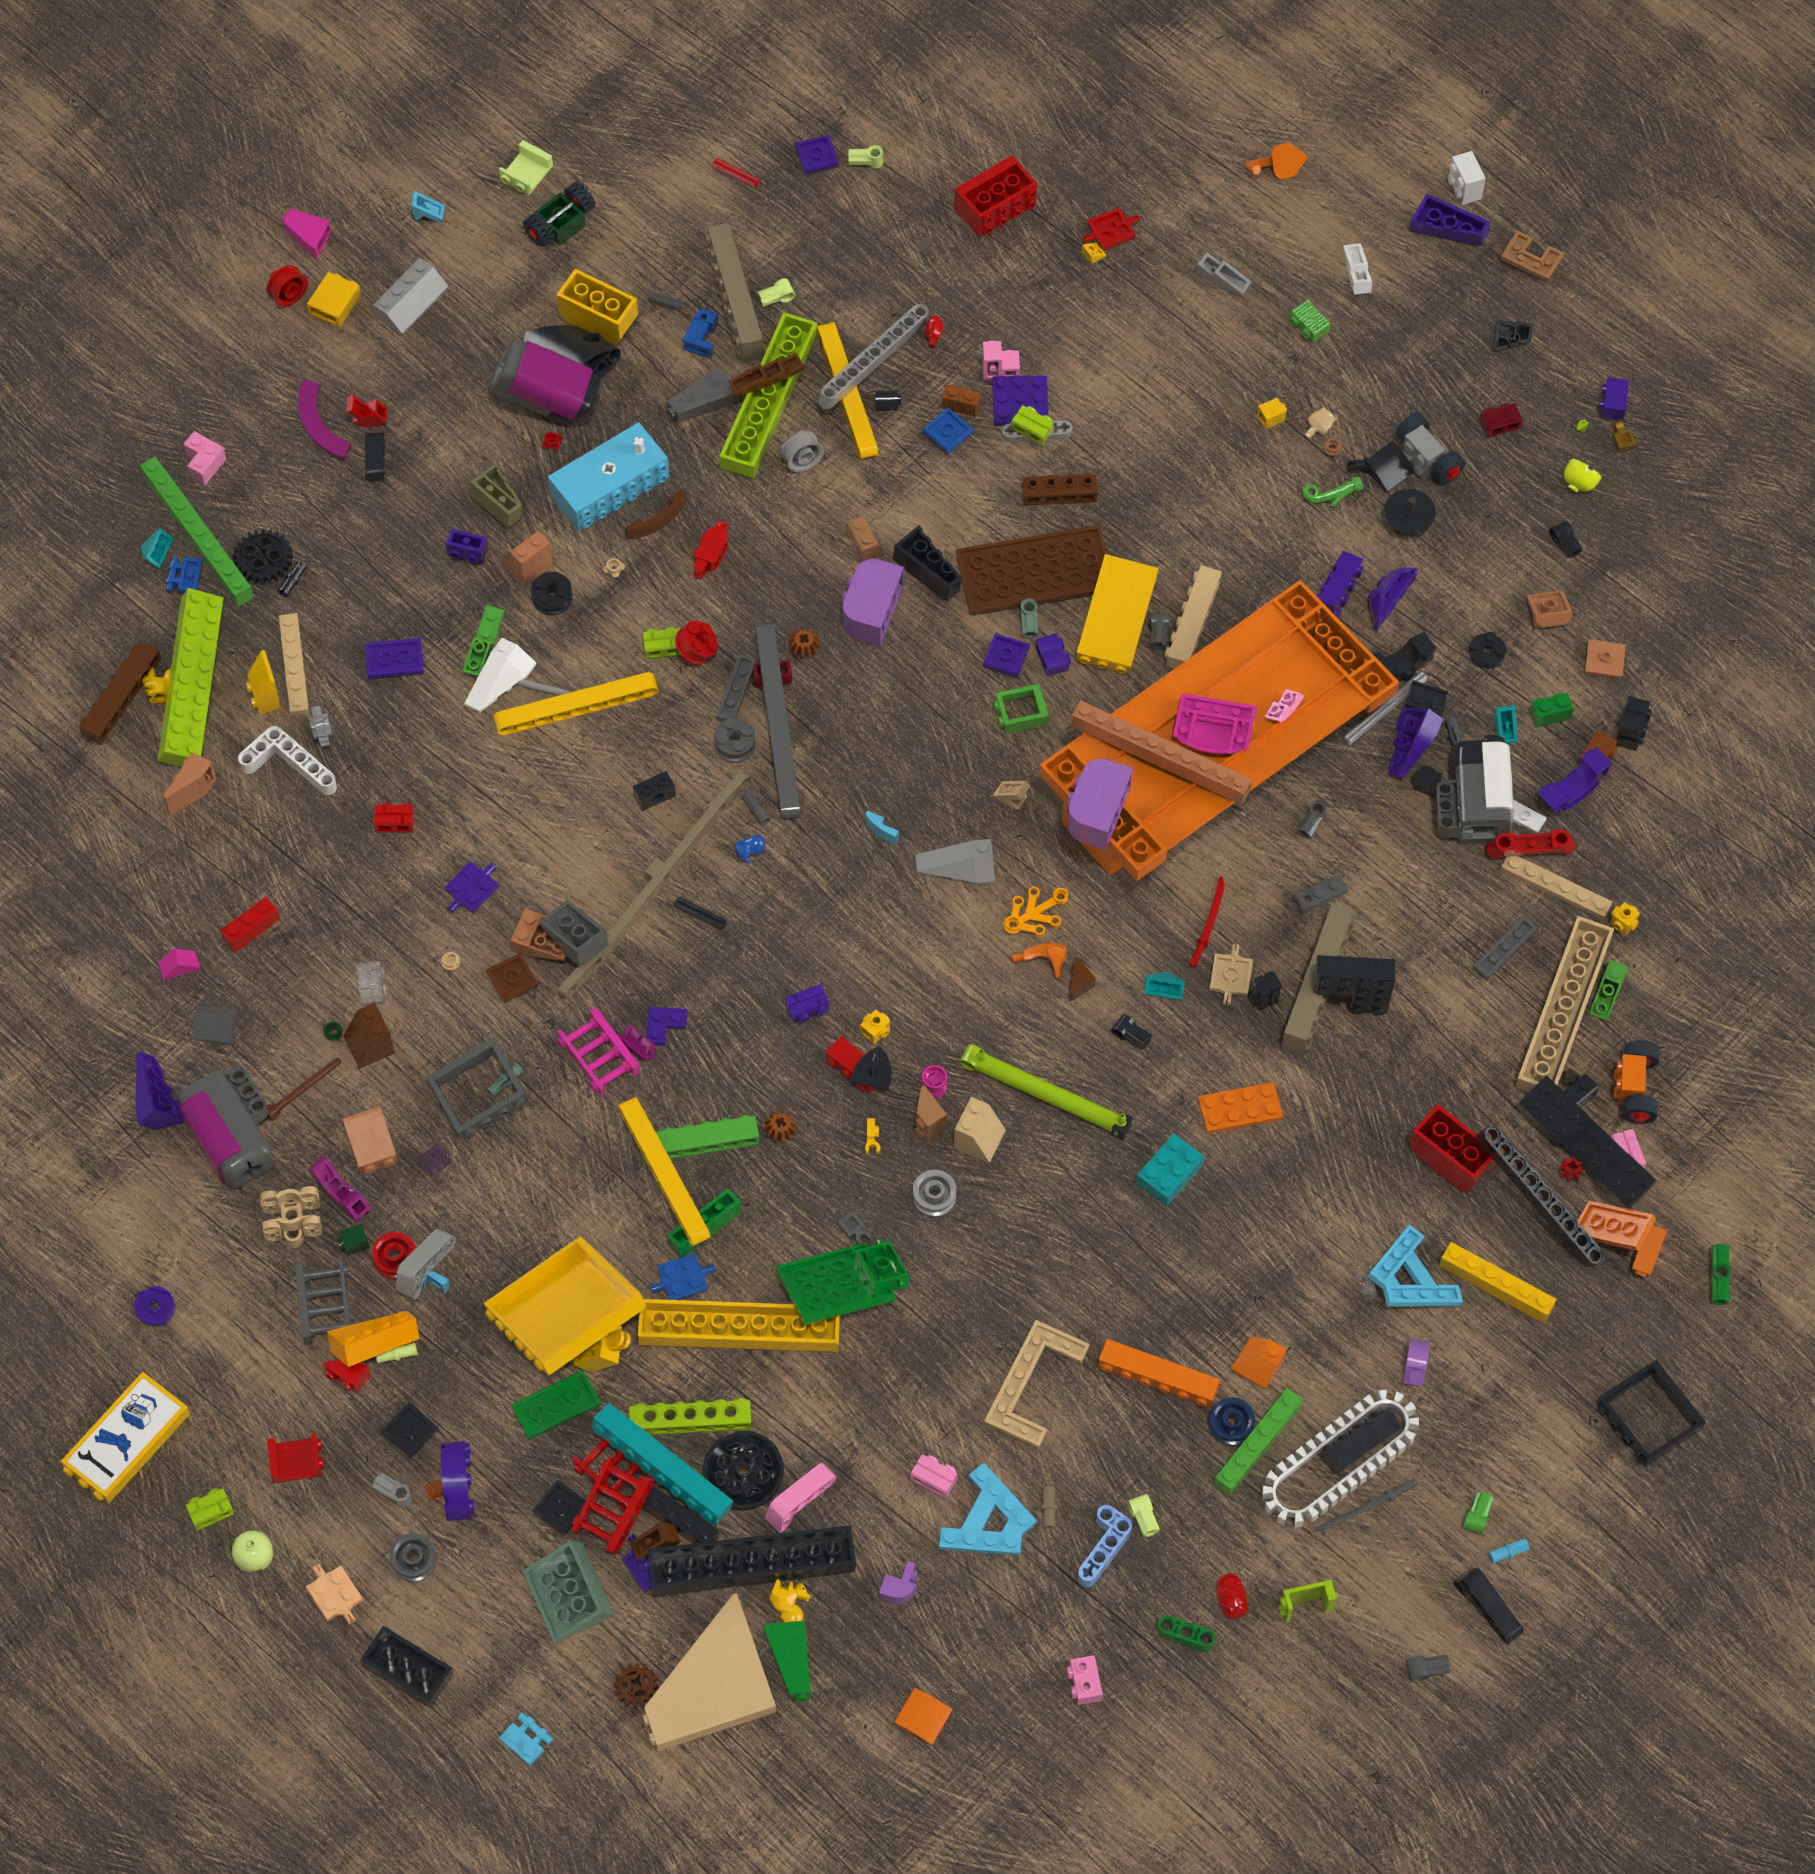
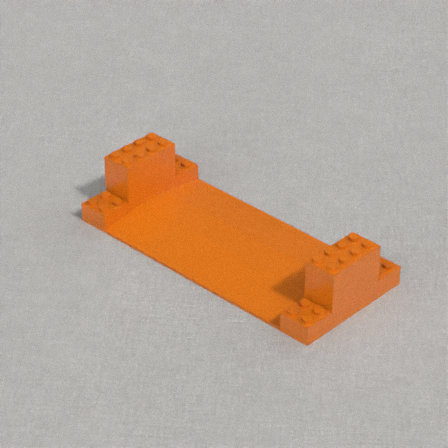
[1039,580,1399,881]

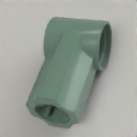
[1020,599,1038,639]

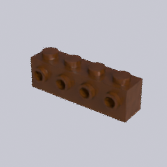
[1022,473,1098,506]

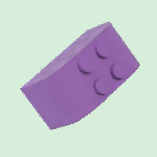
[842,559,904,646]
[1067,759,1133,850]

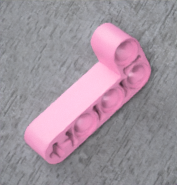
[764,1463,837,1533]

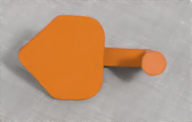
[1245,142,1307,179]

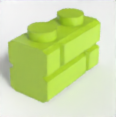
[1011,405,1054,445]
[643,627,681,659]
[186,1488,234,1531]

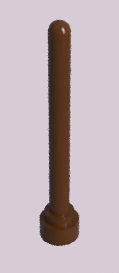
[267,1058,341,1121]

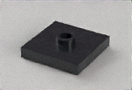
[381,1403,439,1458]
[532,1480,586,1536]

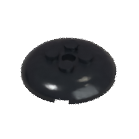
[703,1431,784,1509]

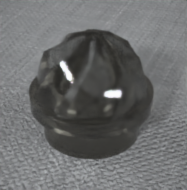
[1561,1068,1581,1088]

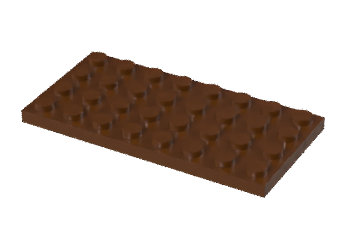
[956,525,1107,615]

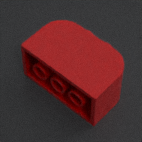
[1410,1104,1496,1192]

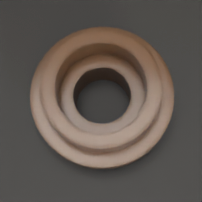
[1323,438,1342,456]

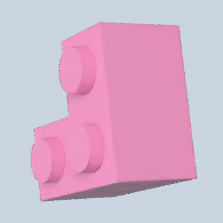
[982,340,1020,380]
[183,431,226,485]

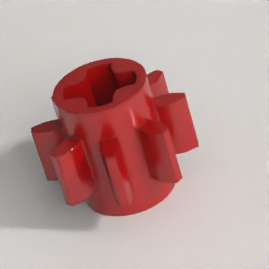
[1559,1157,1584,1183]

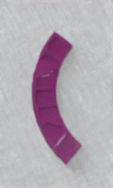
[298,379,351,461]

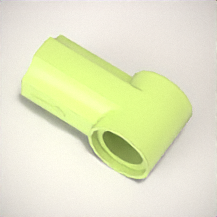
[848,145,884,169]
[757,279,795,307]
[1127,1494,1160,1537]

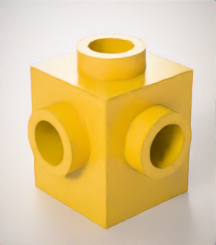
[1610,902,1640,936]
[860,1010,890,1045]

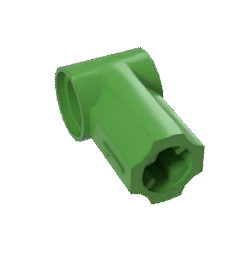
[1463,1492,1494,1535]

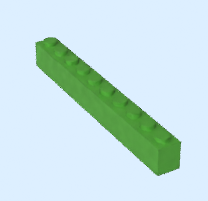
[140,456,253,607]

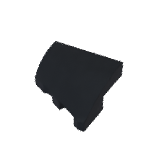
[1492,320,1534,352]

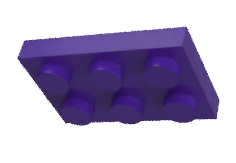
[365,638,424,679]

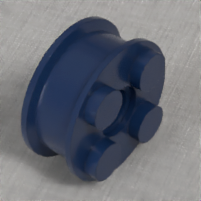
[1209,1397,1255,1446]

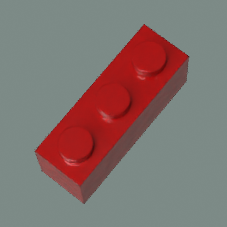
[220,896,280,953]
[826,1036,876,1095]

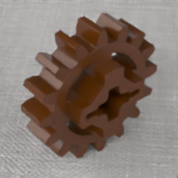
[614,1663,659,1709]

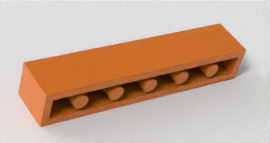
[1098,1339,1220,1407]

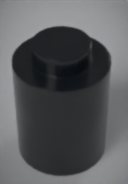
[875,390,902,410]

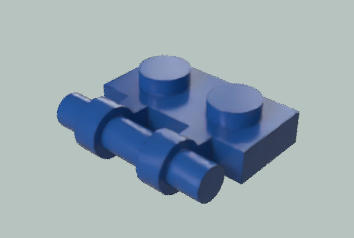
[165,557,203,593]

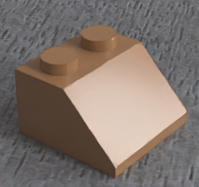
[915,1085,947,1143]

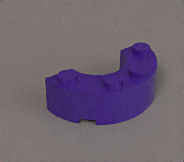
[1539,747,1611,813]
[440,1440,474,1521]

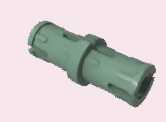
[487,1063,524,1098]

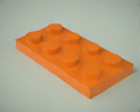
[1198,1082,1283,1134]
[1577,1201,1656,1251]

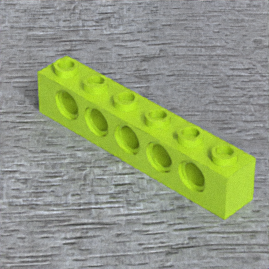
[629,1398,752,1435]

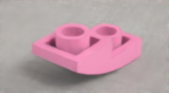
[1265,689,1304,723]

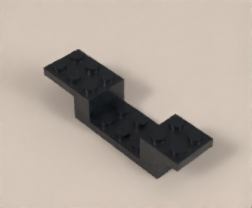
[1519,1075,1657,1209]

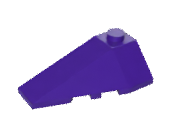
[1388,707,1443,778]
[135,1052,183,1130]

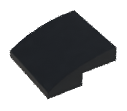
[1365,441,1414,493]

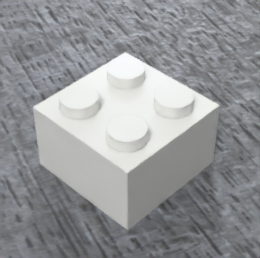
[1448,151,1486,205]

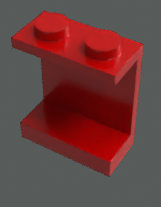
[267,1432,325,1484]

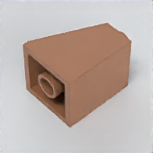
[501,531,553,587]
[343,1106,398,1175]

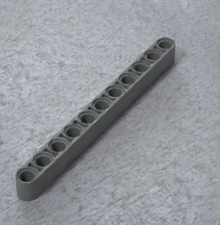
[755,623,801,819]

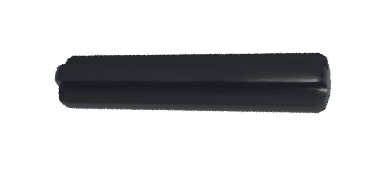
[674,897,727,930]

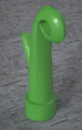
[1303,476,1363,507]

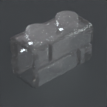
[356,961,388,1006]

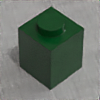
[338,1224,370,1256]

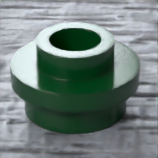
[323,1022,343,1041]

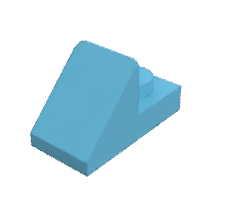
[411,191,445,223]

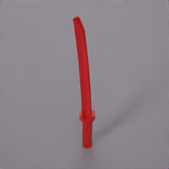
[1189,876,1225,968]

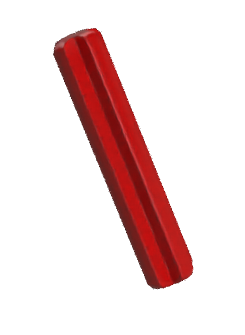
[712,158,760,188]

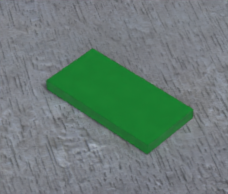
[511,1370,601,1440]

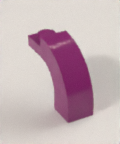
[309,1156,371,1221]

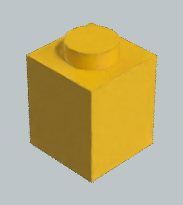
[1257,398,1287,429]

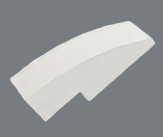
[1343,243,1372,295]

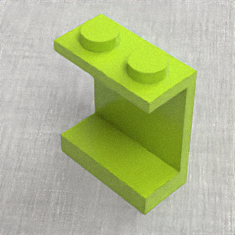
[1278,1580,1337,1622]

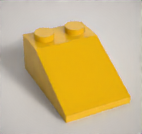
[246,650,281,715]

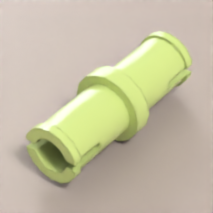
[376,1343,418,1364]

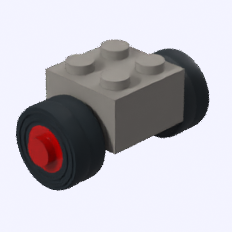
[1396,412,1466,484]

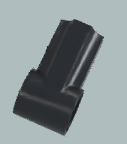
[1549,521,1583,558]
[1111,1014,1152,1050]

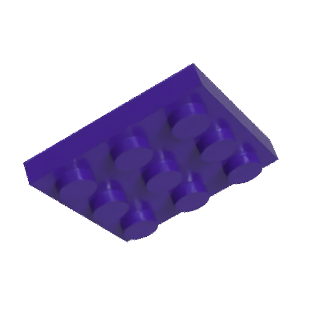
[992,376,1048,426]

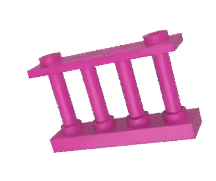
[557,1007,640,1097]

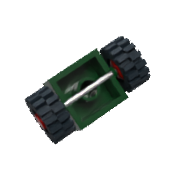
[523,181,596,247]

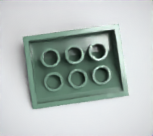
[523,1540,614,1643]

